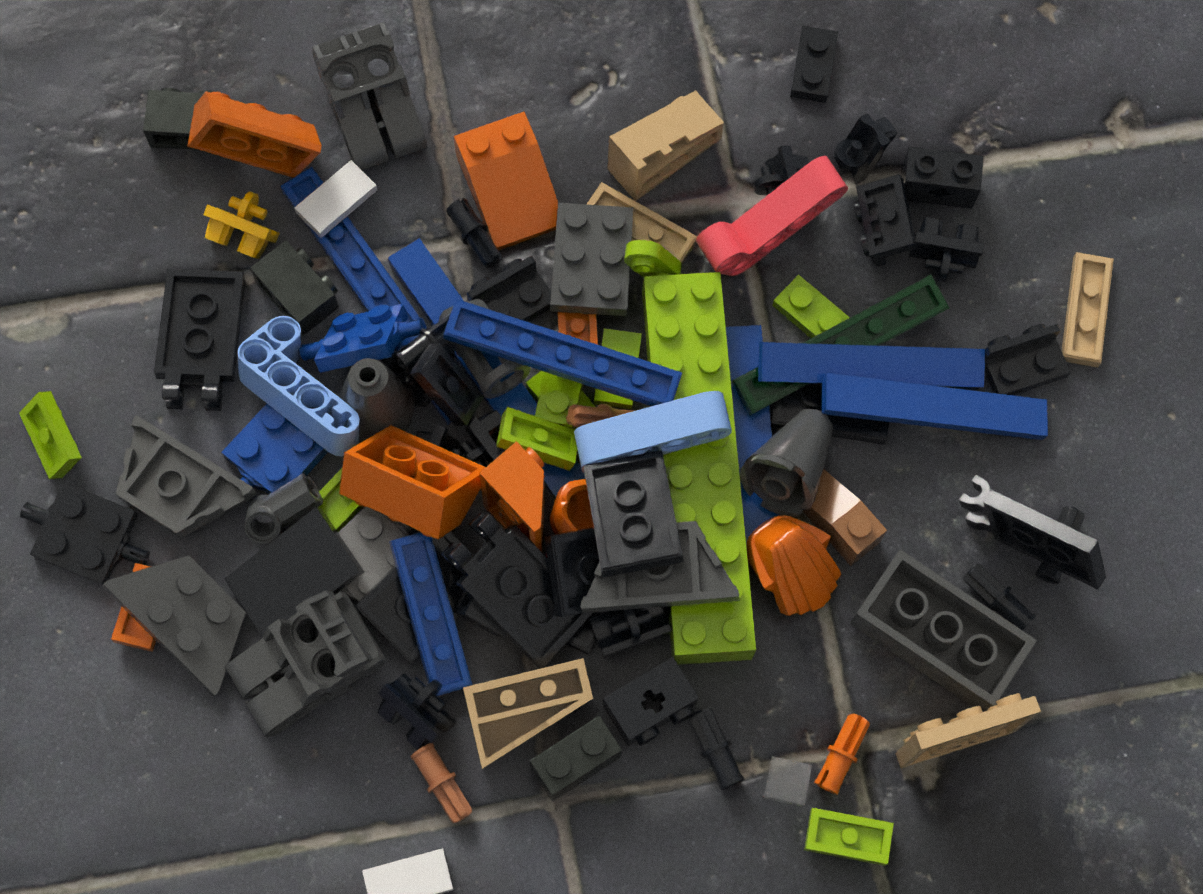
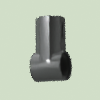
[244,473,323,544]

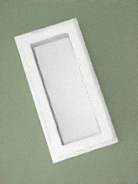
[294,160,377,238]
[362,848,454,894]

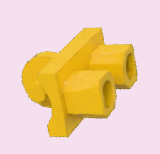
[203,191,279,259]

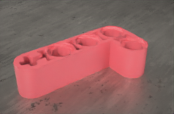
[696,156,848,276]

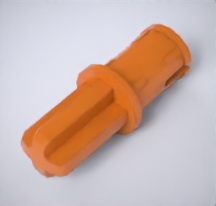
[814,714,870,795]

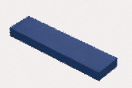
[389,532,472,696]

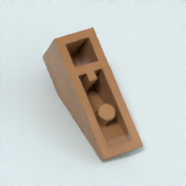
[803,469,887,566]

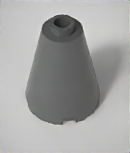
[339,358,414,442]
[740,409,833,517]

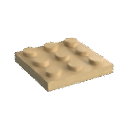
[895,693,1041,769]

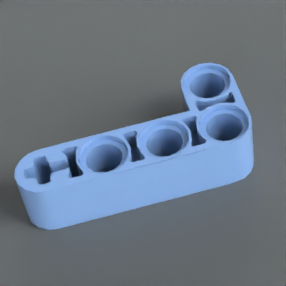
[238,316,360,457]
[574,391,732,472]

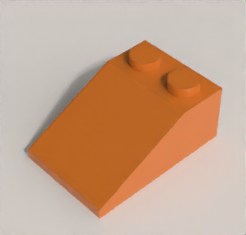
[454,112,558,250]

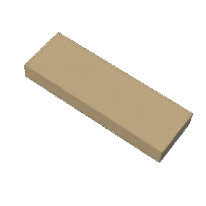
[587,182,697,264]
[1062,252,1114,368]

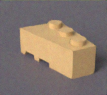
[608,90,724,201]

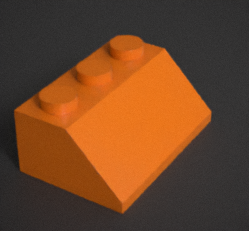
[187,92,322,178]
[339,425,486,540]
[480,441,545,552]

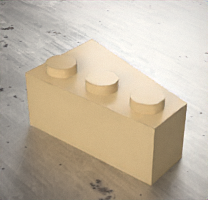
[463,658,593,769]

